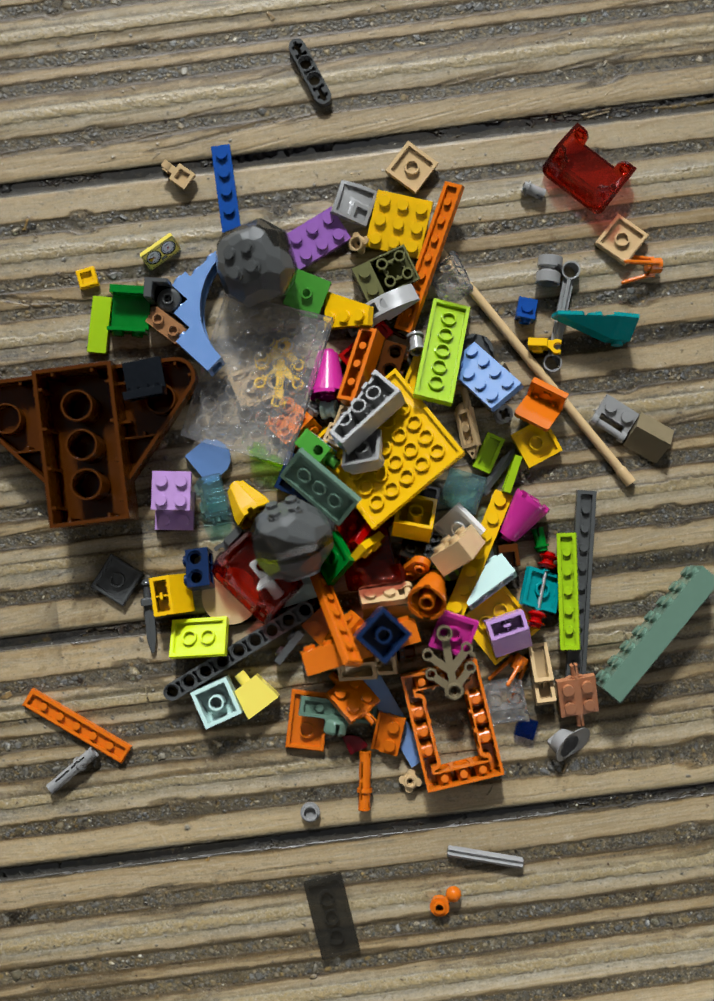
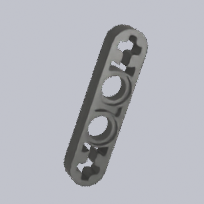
[289,38,331,108]

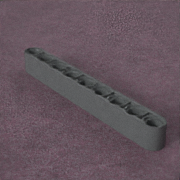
[163,601,314,701]

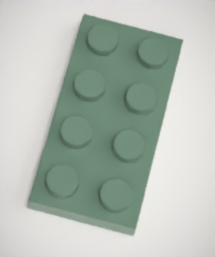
[279,447,362,526]

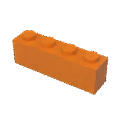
[337,326,385,407]

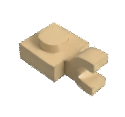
[161,160,196,191]

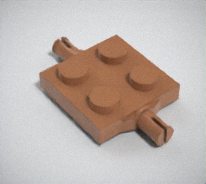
[555,663,599,727]

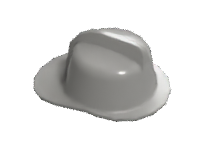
[547,728,590,762]

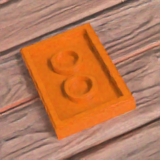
[285,689,326,752]

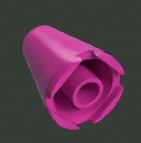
[309,348,343,403]
[500,488,550,543]

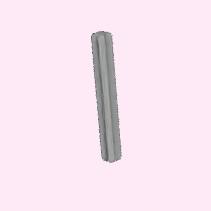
[447,845,524,869]

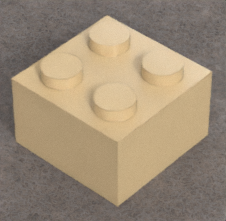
[430,524,485,576]

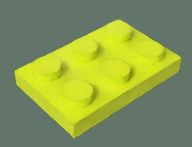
[169,616,229,659]

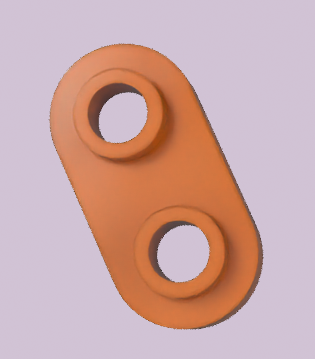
[401,555,431,581]

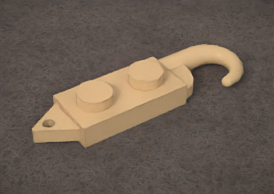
[454,384,482,459]

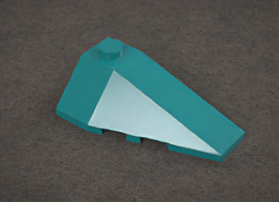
[551,310,640,347]

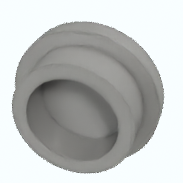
[300,802,320,822]

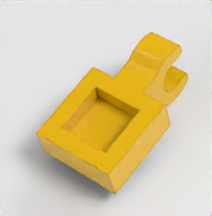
[528,337,562,355]

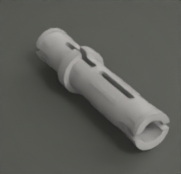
[46,747,99,794]

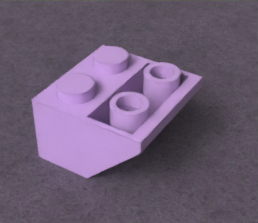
[483,608,533,658]

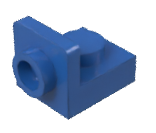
[514,296,538,325]

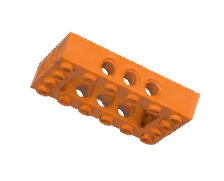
[400,657,505,793]

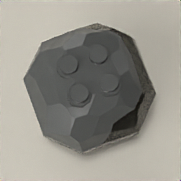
[215,218,298,307]
[250,495,334,582]

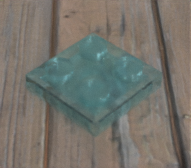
[439,467,488,515]

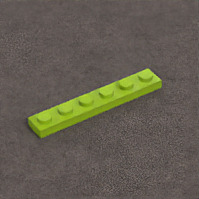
[556,533,581,650]

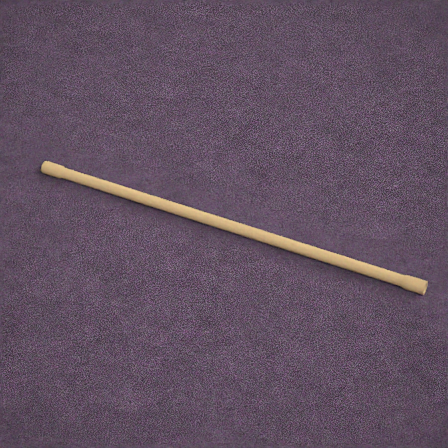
[426,229,636,487]

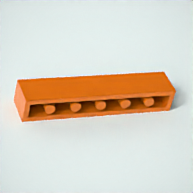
[300,615,421,676]

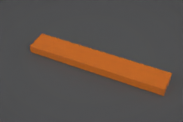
[310,572,363,667]
[22,688,132,764]

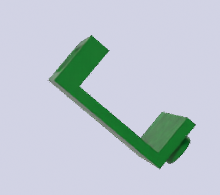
[107,284,151,338]

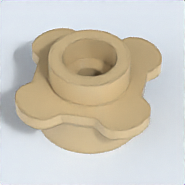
[349,232,369,255]
[399,769,422,793]

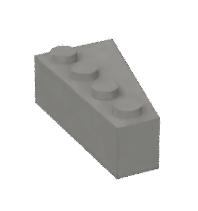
[330,369,406,455]

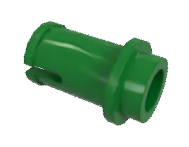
[531,527,549,552]

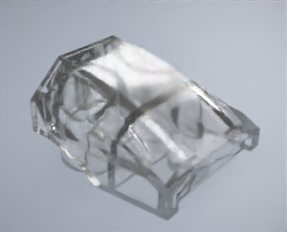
[432,251,473,303]
[484,678,530,726]

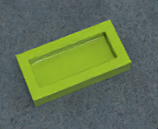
[472,432,505,474]
[501,454,522,494]

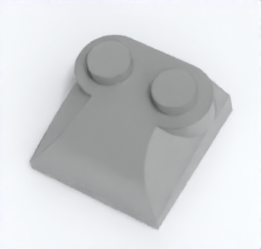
[341,429,385,474]

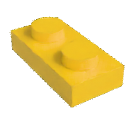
[350,531,385,561]

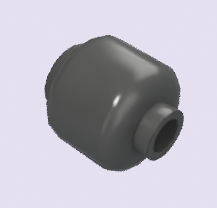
[157,288,183,315]

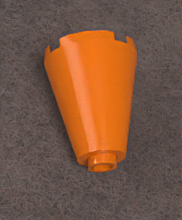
[407,570,447,620]

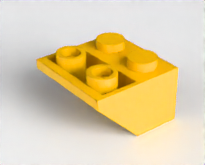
[149,573,195,617]

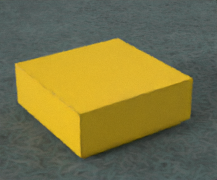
[75,266,100,290]

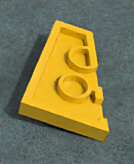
[323,292,374,330]

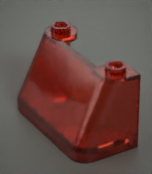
[542,123,637,214]
[336,508,406,591]
[212,530,304,625]

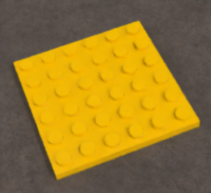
[318,368,466,530]

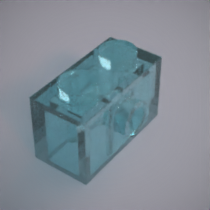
[194,473,230,519]

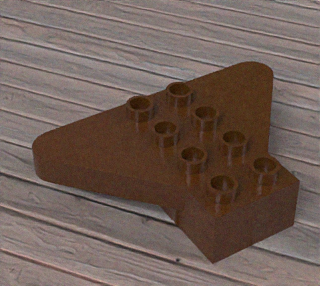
[0,357,199,530]

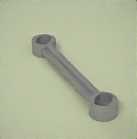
[541,261,581,374]

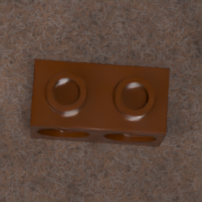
[376,340,409,377]

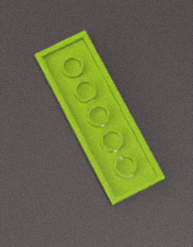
[413,298,470,407]

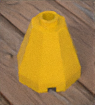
[227,480,270,530]

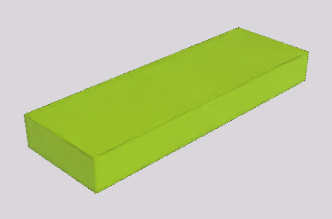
[87,296,113,355]

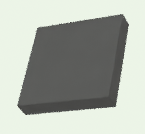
[91,554,144,606]

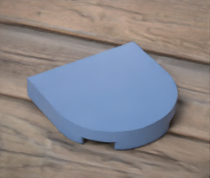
[185,439,231,486]

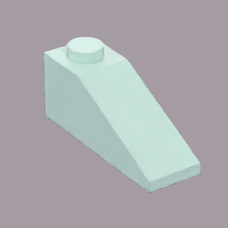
[467,553,517,611]

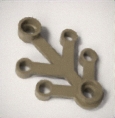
[422,624,476,700]

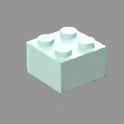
[190,674,244,729]

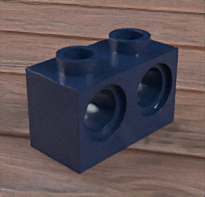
[183,547,215,591]

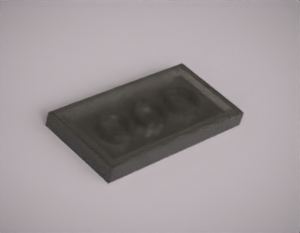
[304,872,360,960]

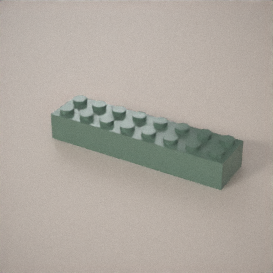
[595,565,714,703]

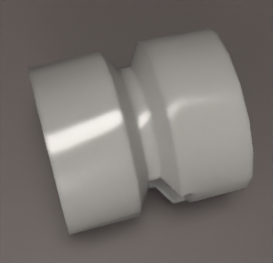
[535,254,563,287]

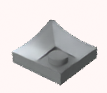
[330,180,377,228]

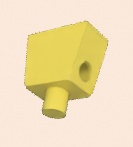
[234,669,280,719]

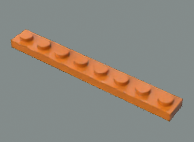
[394,181,465,333]

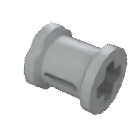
[407,331,424,356]
[494,405,513,424]

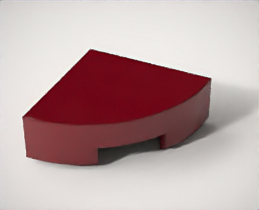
[342,734,368,755]

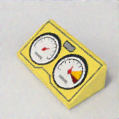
[140,233,181,270]

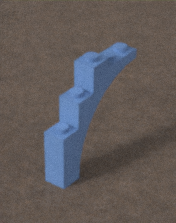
[172,250,226,377]

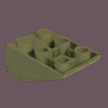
[352,244,420,303]

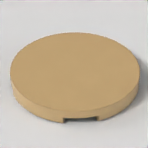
[202,567,260,625]

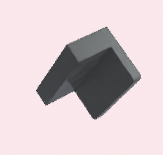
[143,277,174,306]

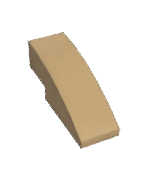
[528,642,557,706]
[337,652,399,681]

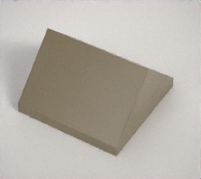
[622,412,674,464]

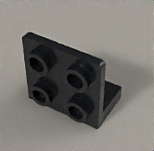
[122,356,168,402]

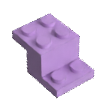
[151,471,195,531]

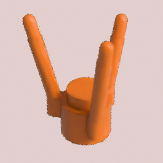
[621,255,663,284]
[488,653,530,702]

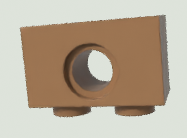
[145,306,187,348]

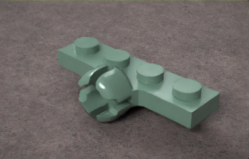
[298,695,378,737]

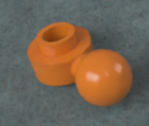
[430,886,461,917]

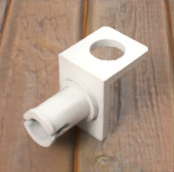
[249,554,284,600]

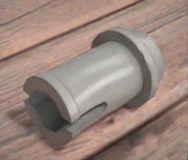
[521,181,547,201]

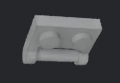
[588,394,640,443]

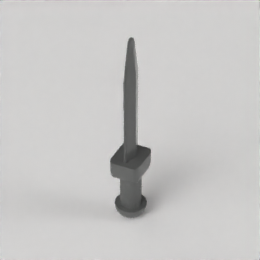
[468,449,515,509]
[141,579,156,653]

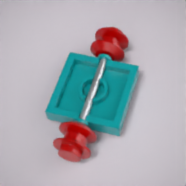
[519,551,558,629]

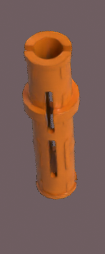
[357,750,372,811]

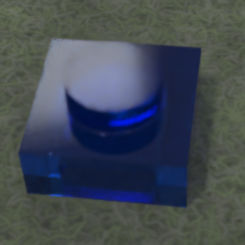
[513,715,538,740]

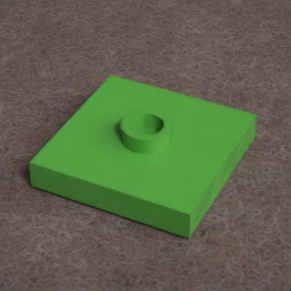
[283,268,332,318]

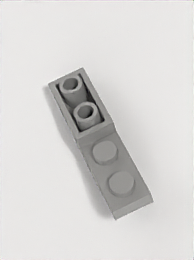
[347,283,420,339]

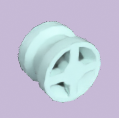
[319,399,339,420]

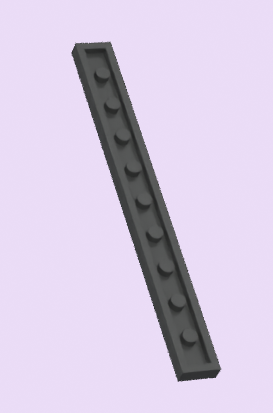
[565,490,597,677]

